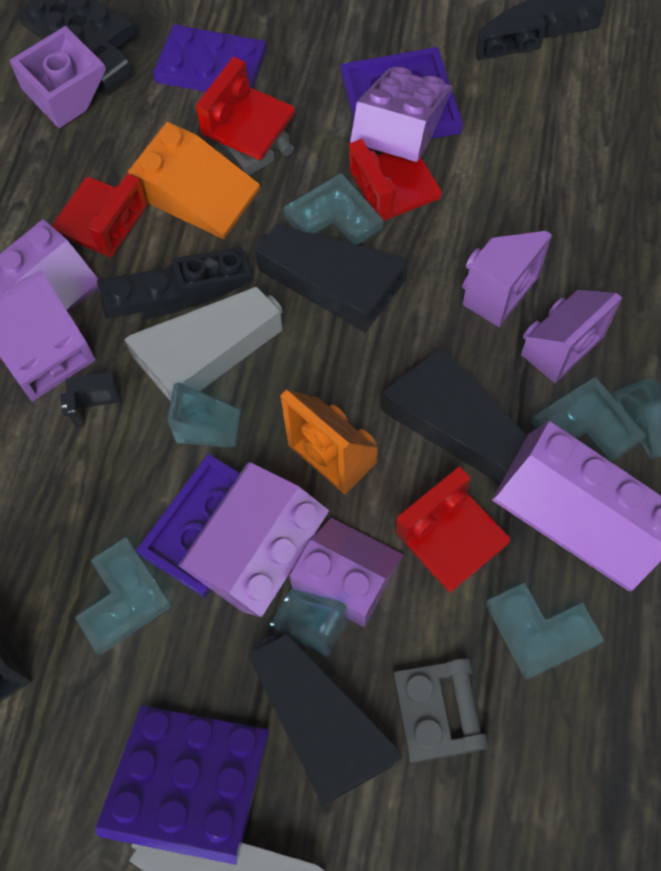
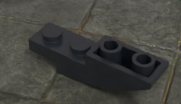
[476,0,606,60]
[97,247,252,320]

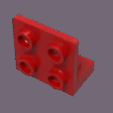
[195,56,295,160]
[349,139,442,223]
[51,173,148,258]
[395,466,510,592]

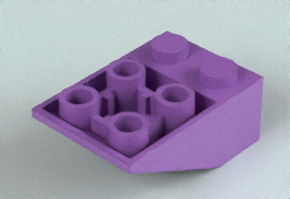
[350,67,453,162]
[0,270,95,402]

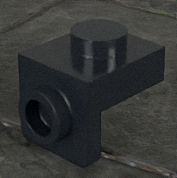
[60,371,121,428]

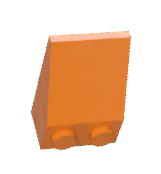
[128,122,260,239]
[280,389,378,495]

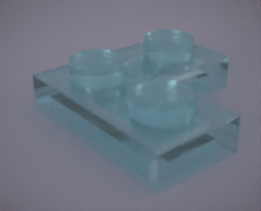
[283,173,383,245]
[531,377,646,462]
[75,537,172,655]
[486,583,604,680]

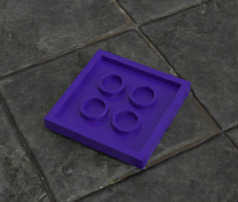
[340,47,463,150]
[95,706,269,865]

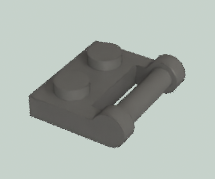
[393,659,489,763]

